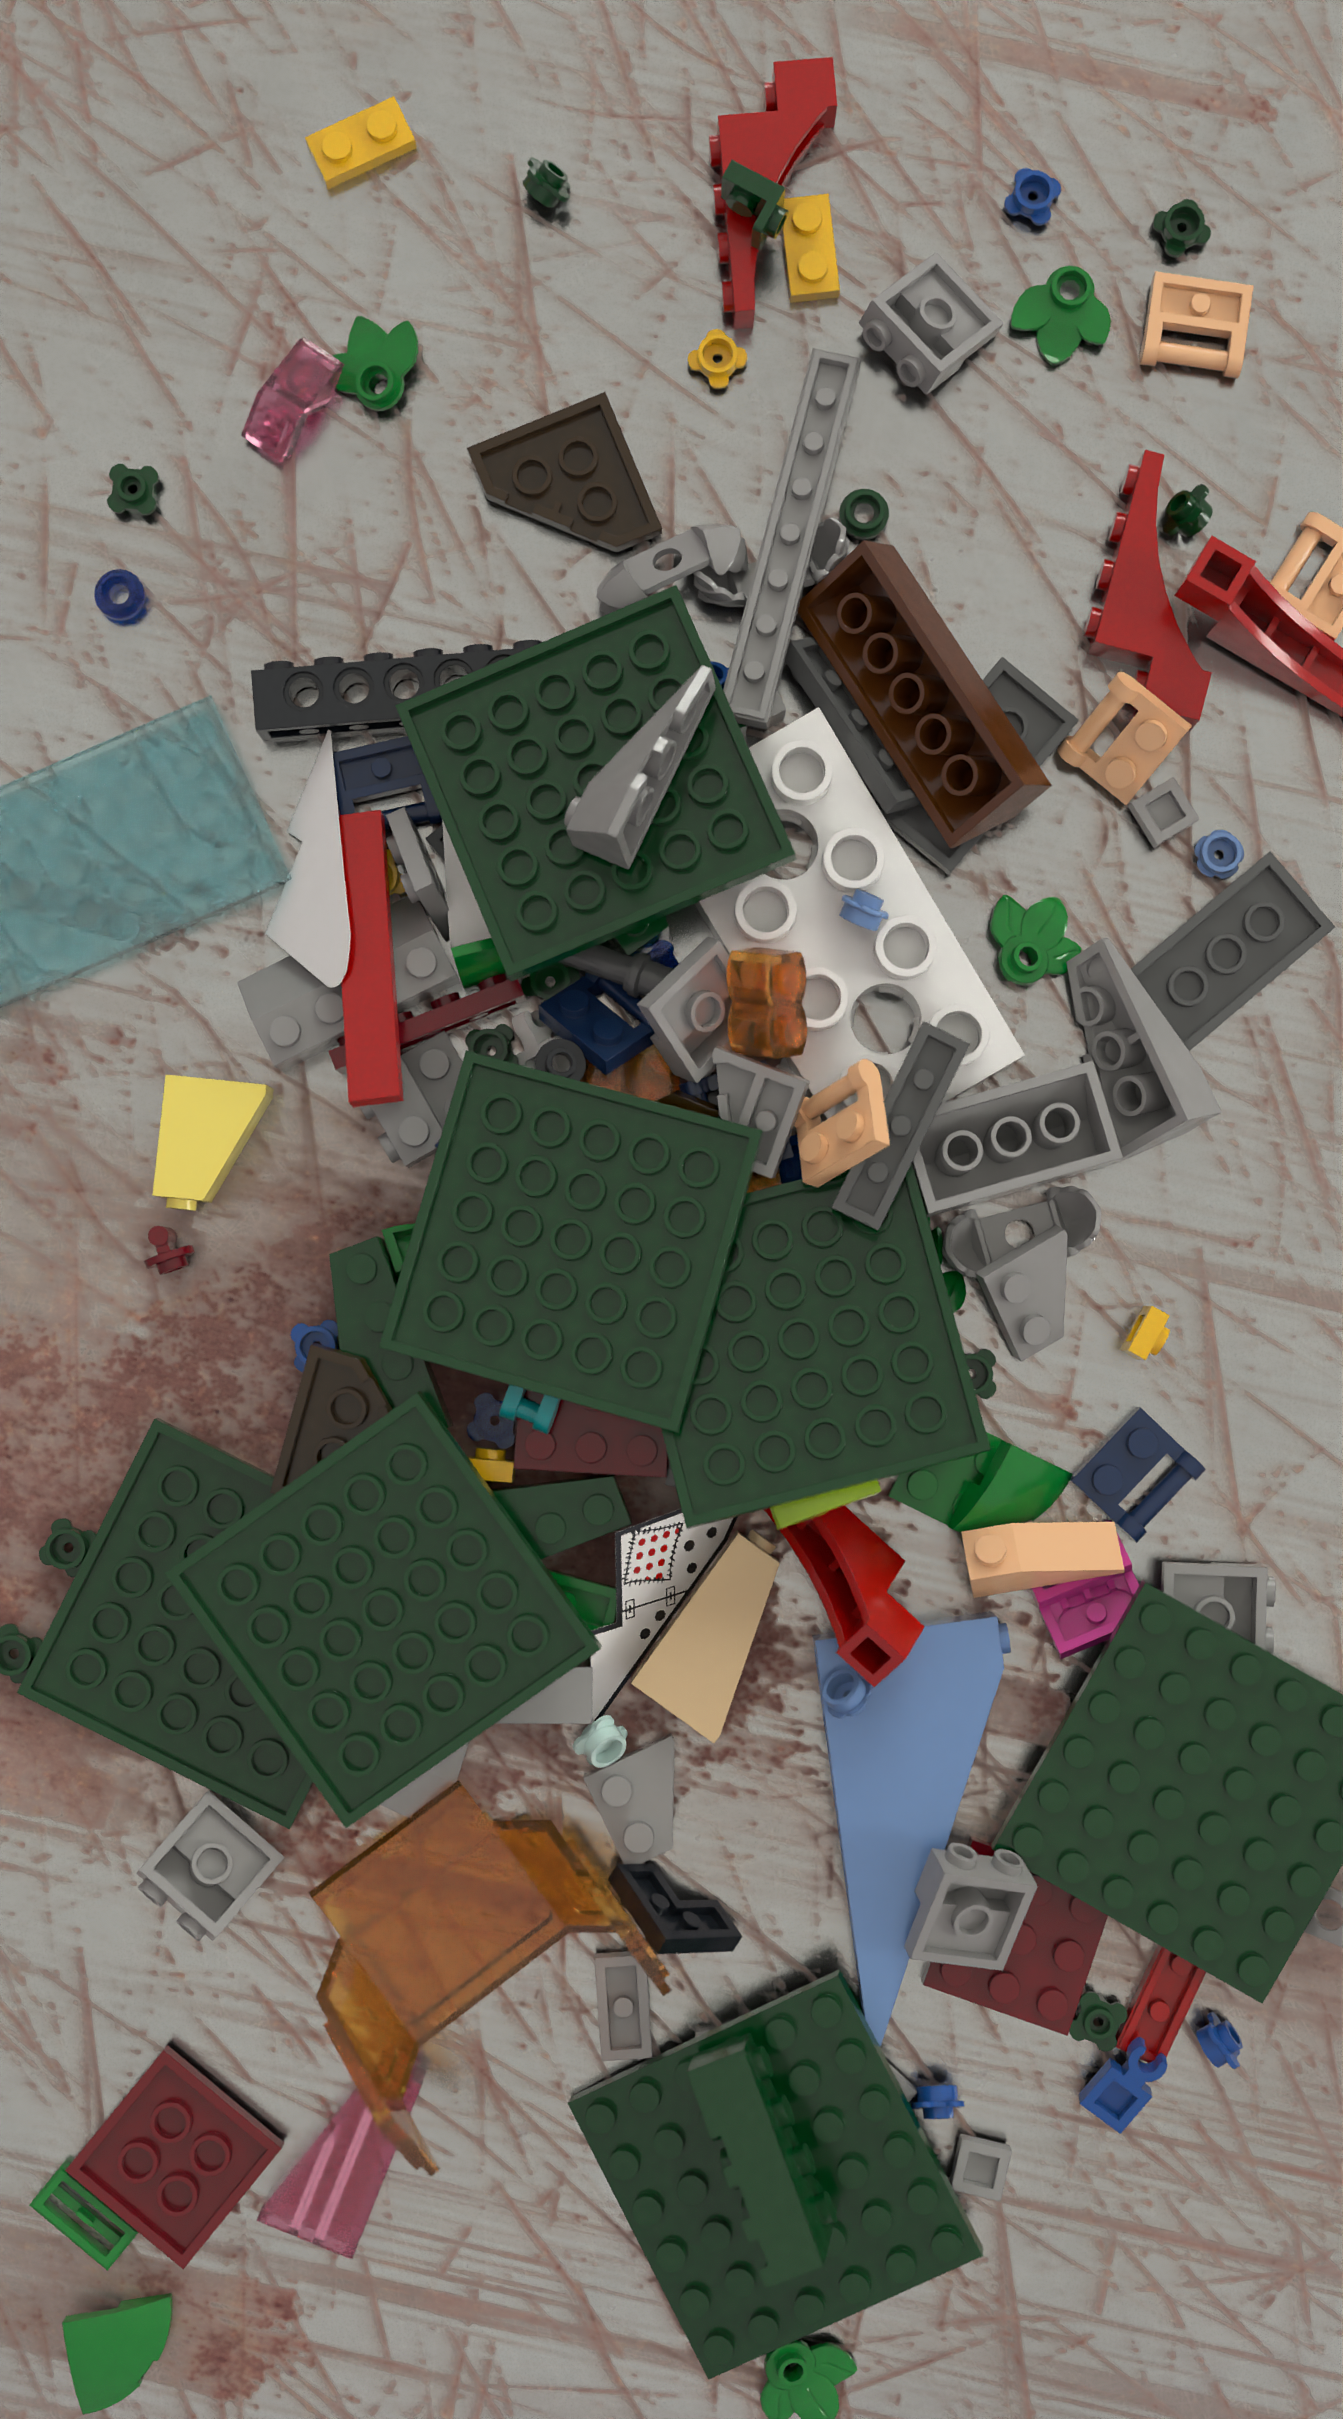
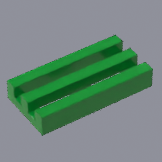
[29,2160,139,2271]

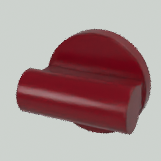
[144,1226,195,1275]

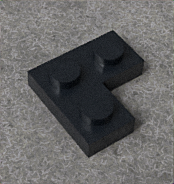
[607,1864,743,1954]

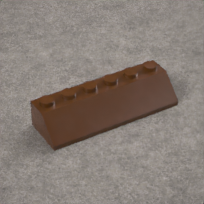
[797,540,1052,848]

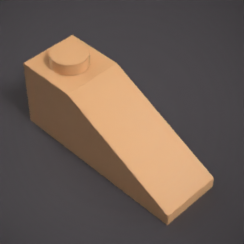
[961,1522,1124,1598]

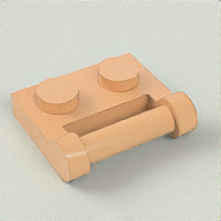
[1139,271,1254,379]
[1270,512,1343,641]
[1057,672,1192,805]
[794,1059,890,1188]

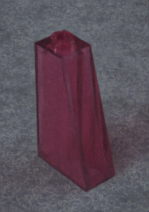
[256,2051,426,2259]

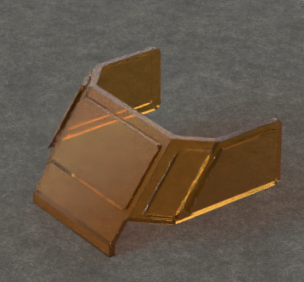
[309,1780,672,2177]

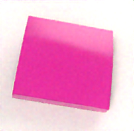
[1030,1520,1139,1659]

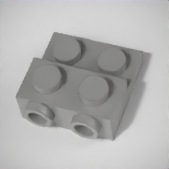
[859,252,1004,395]
[637,937,766,1083]
[360,1031,462,1168]
[1161,1562,1276,1653]
[136,1790,285,1941]
[904,1843,1038,1971]

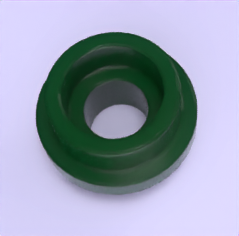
[839,489,889,540]

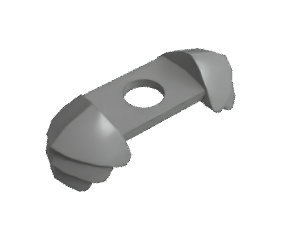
[693,517,850,607]
[596,523,748,616]
[942,1186,1101,1278]

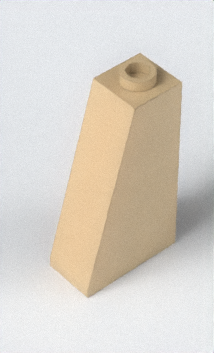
[631,1529,780,1743]

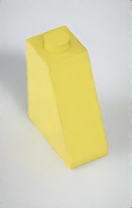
[152,1075,274,1211]

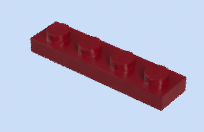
[328,974,526,1075]

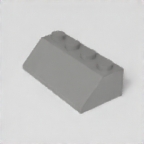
[237,896,461,1072]
[912,1061,1123,1218]

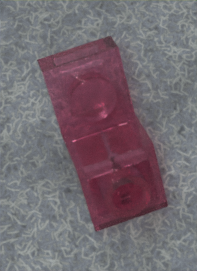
[241,337,344,462]

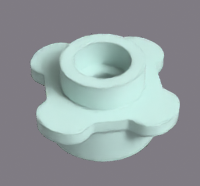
[573,1715,628,1768]

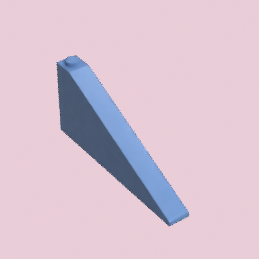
[812,1611,1011,2047]

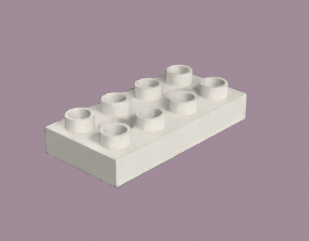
[694,707,1025,1122]

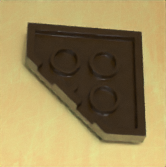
[467,392,662,553]
[270,1343,393,1494]

